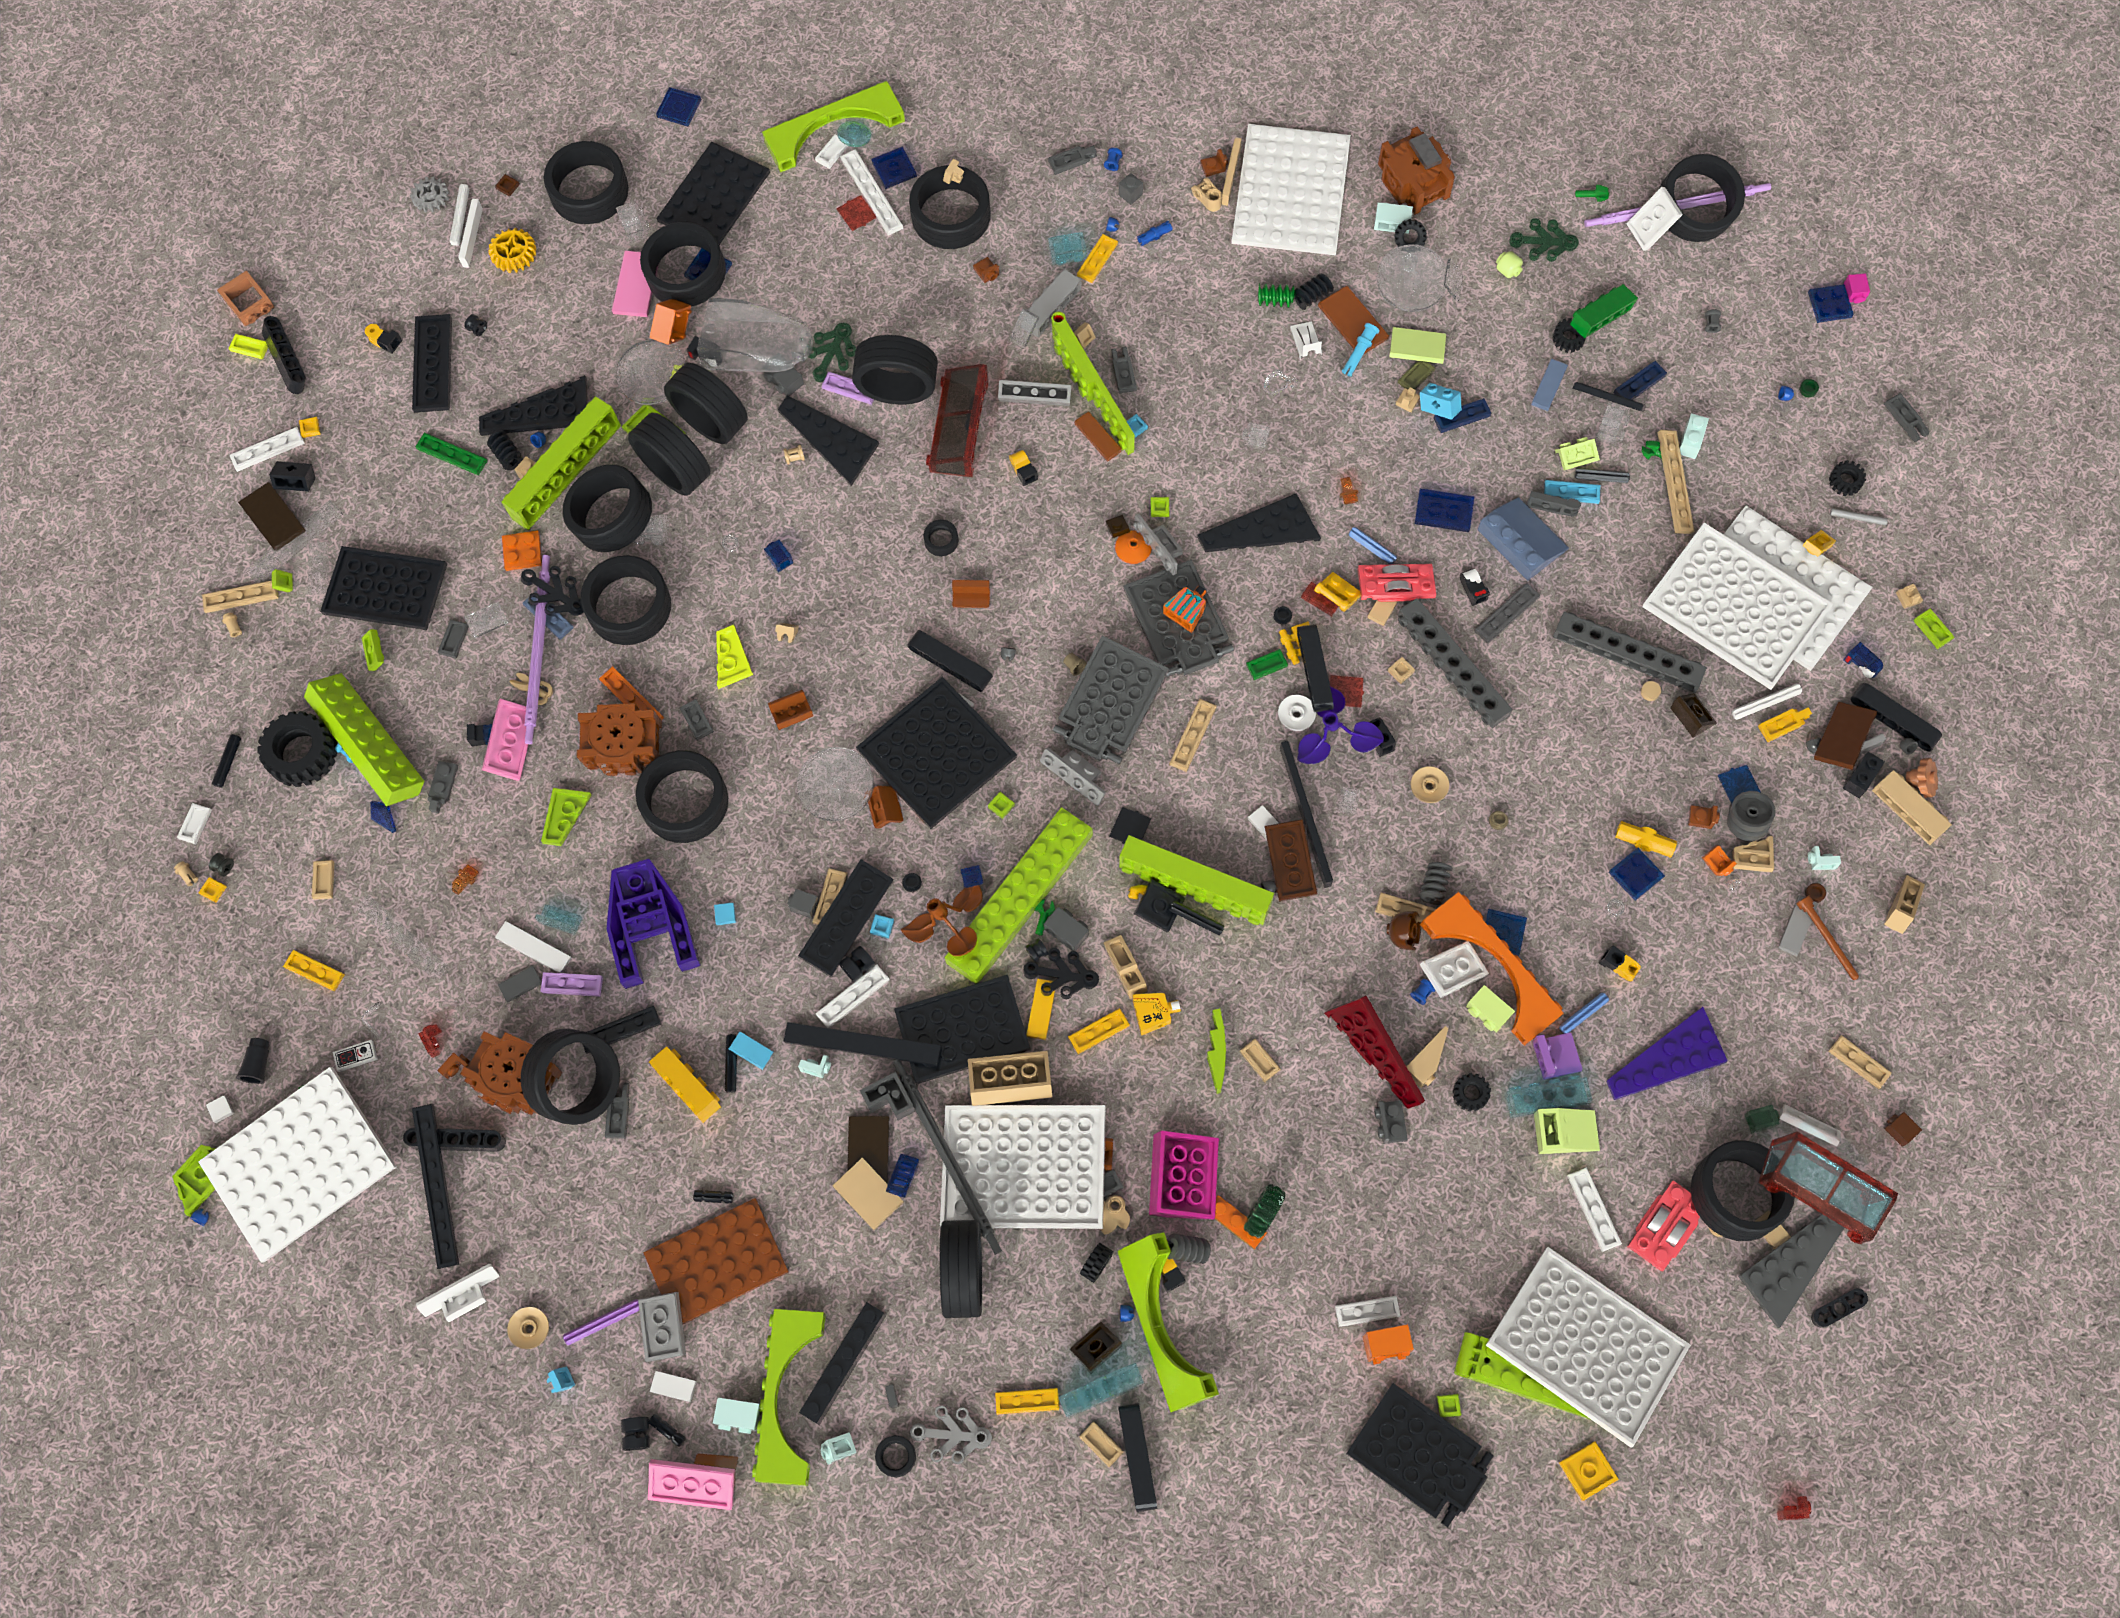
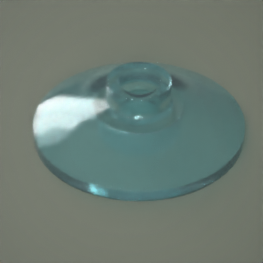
[837,121,871,147]

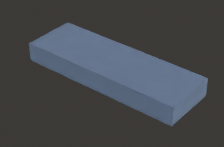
[1531,359,1568,411]
[523,591,574,640]

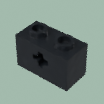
[269,461,315,492]
[1843,751,1885,799]

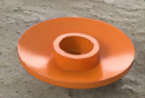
[1115,530,1152,564]

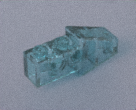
[1058,1363,1145,1418]

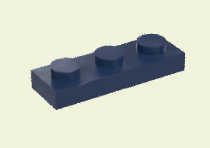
[1613,361,1667,400]
[1434,398,1492,433]

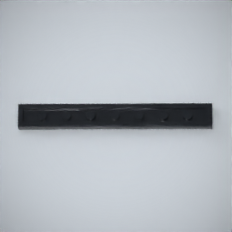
[1280,741,1333,888]
[783,1022,942,1066]
[412,1104,459,1269]

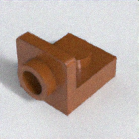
[1200,149,1228,177]
[973,257,999,283]
[1688,805,1720,829]
[437,1052,470,1079]

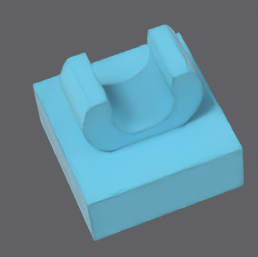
[547,1366,575,1393]

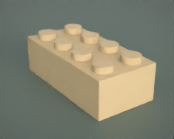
[968,1051,1052,1106]

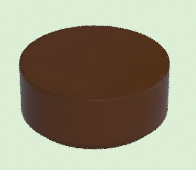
[1805,883,1826,903]

